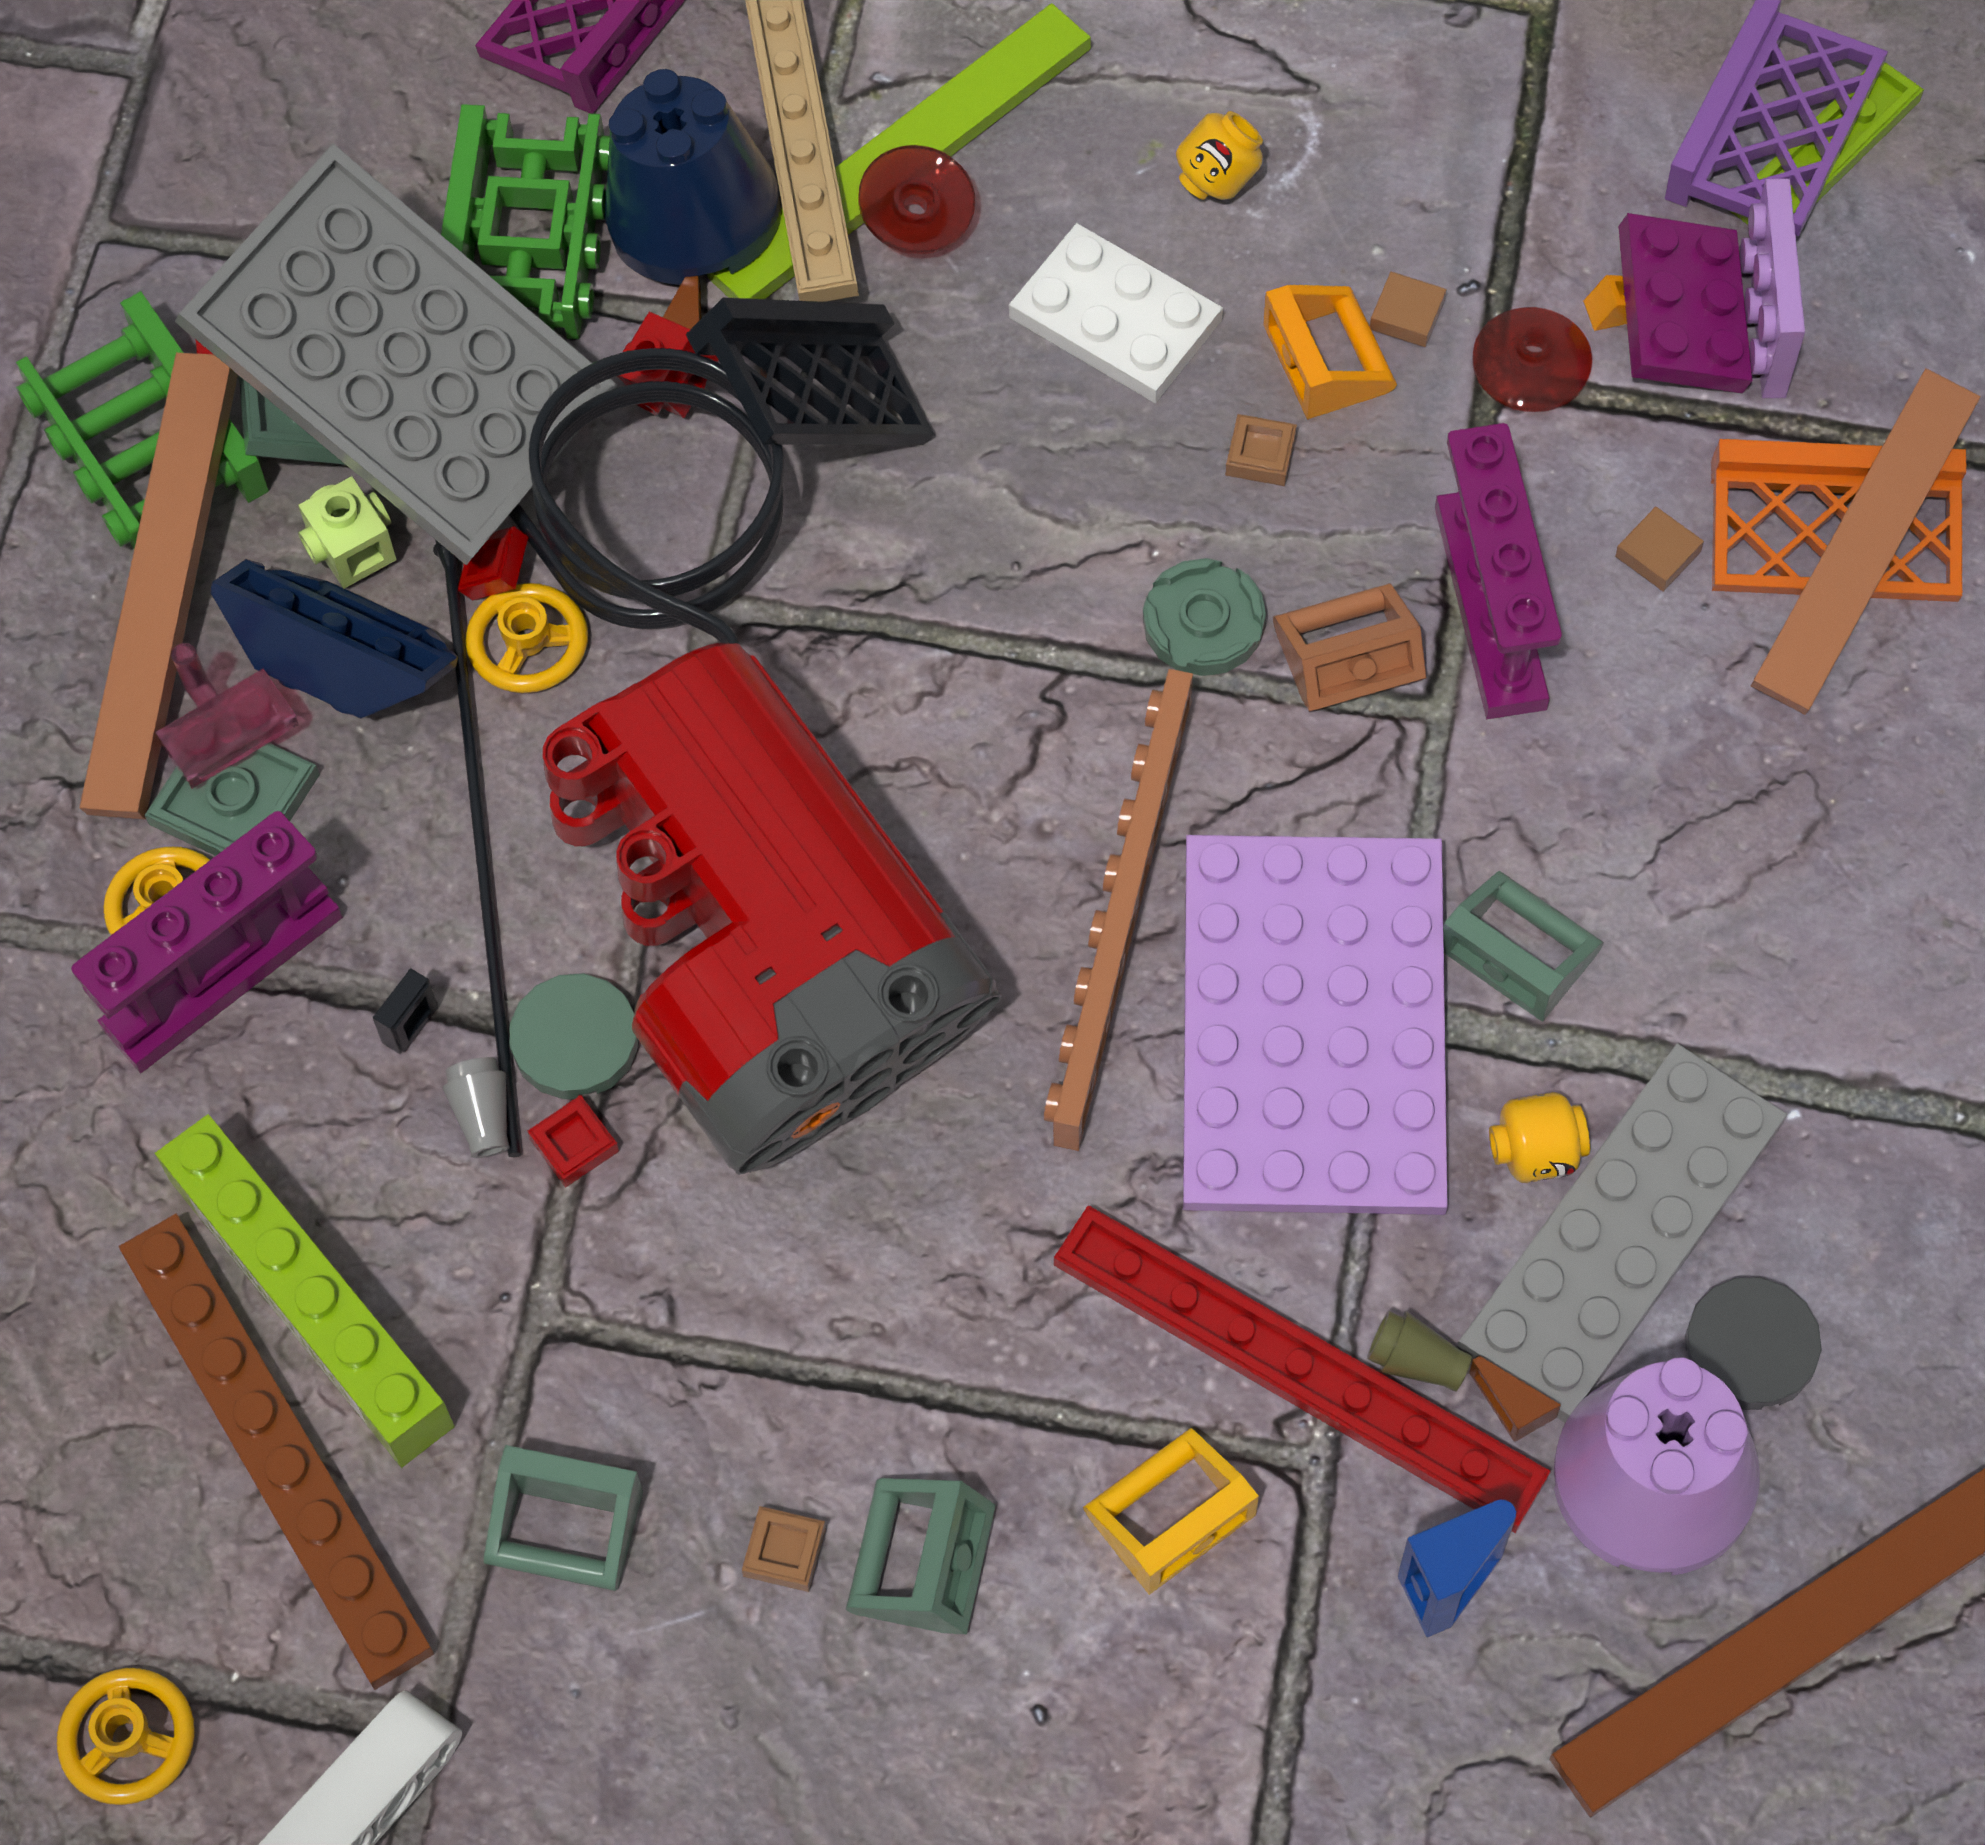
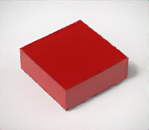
[458,526,528,601]
[527,1095,619,1188]

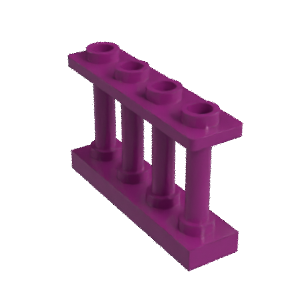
[1435,423,1562,720]

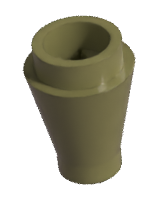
[1367,1310,1472,1392]

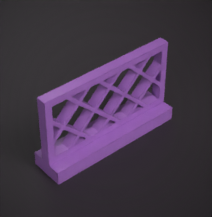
[1665,0,1888,236]

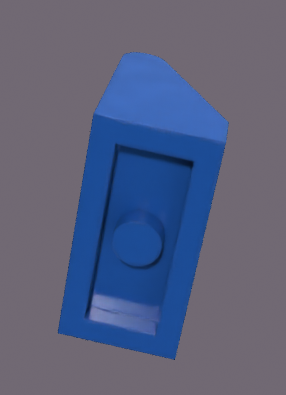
[1397,1499,1516,1638]

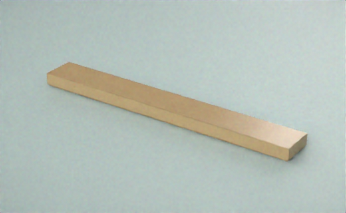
[745,0,859,302]

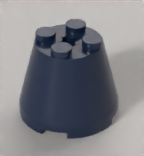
[605,69,782,285]

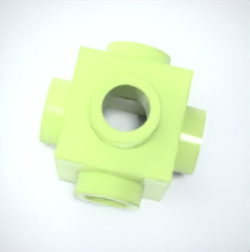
[298,476,397,589]

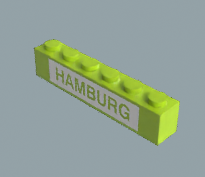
[155,1114,455,1468]

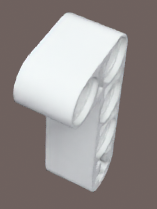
[258,1691,462,1845]

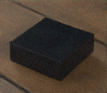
[372,968,438,1054]

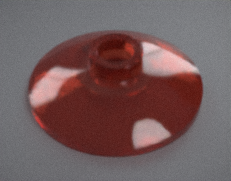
[858,145,975,254]
[1472,307,1592,412]

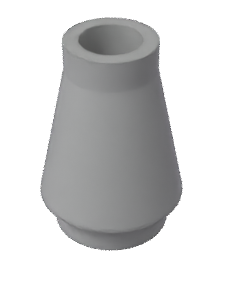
[443,1057,510,1158]

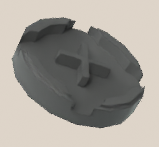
[1685,1277,1822,1410]

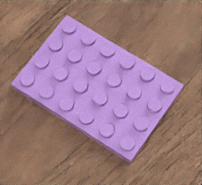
[1183,835,1447,1215]

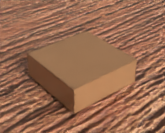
[1370,271,1447,347]
[1225,414,1297,486]
[1615,506,1704,592]
[742,1506,826,1592]

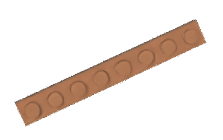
[1044,669,1193,1151]

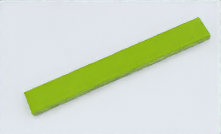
[707,3,1091,299]

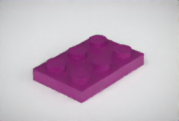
[1618,213,1753,393]

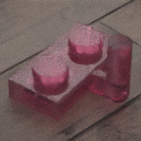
[155,643,299,789]

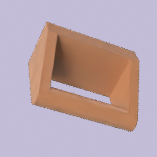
[1273,583,1426,712]

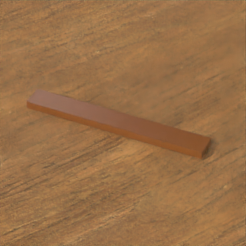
[1549,1468,1985,1818]

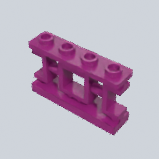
[71,811,343,1074]

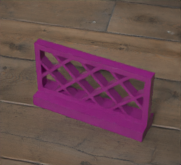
[475,0,685,114]

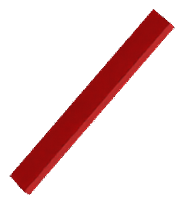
[1054,1205,1551,1534]

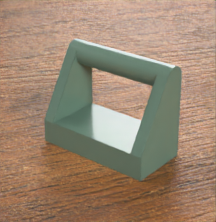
[1443,871,1604,1022]
[484,1445,643,1591]
[846,1478,996,1635]

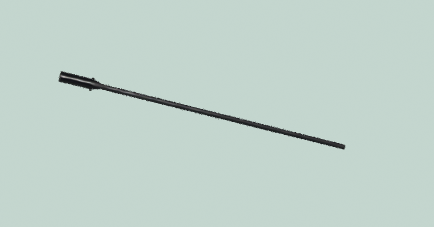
[433,540,521,1158]

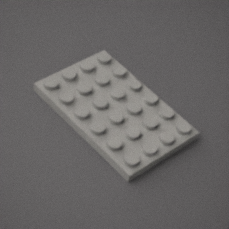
[175,144,617,565]

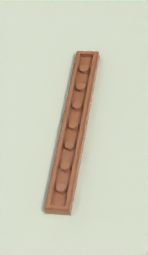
[79,352,238,819]

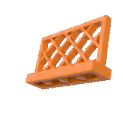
[1711,439,1966,602]

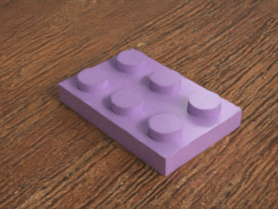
[1740,179,1805,398]

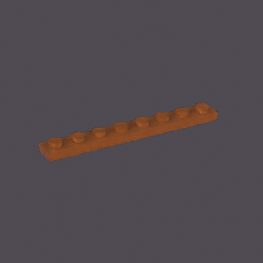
[118,1213,434,1690]

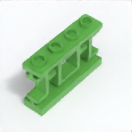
[441,104,610,339]

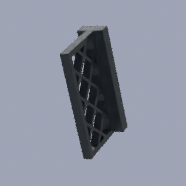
[685,297,935,445]

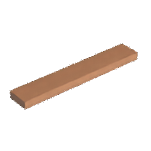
[1750,368,1981,715]

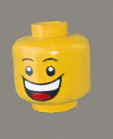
[1176,111,1263,200]
[1489,1092,1590,1183]

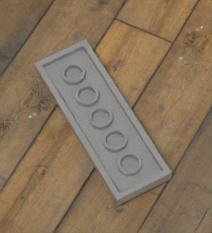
[1457,1043,1787,1423]

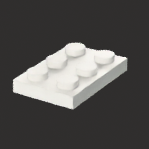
[1009,223,1223,404]

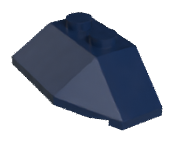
[210,559,458,719]

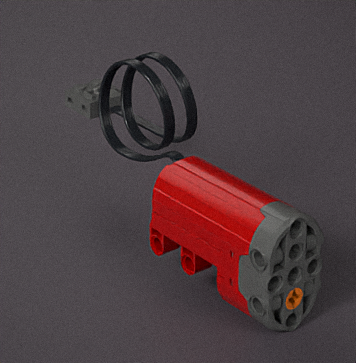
[509,348,1002,1175]

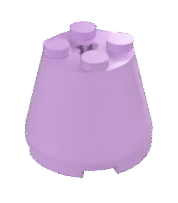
[1554,1358,1760,1576]

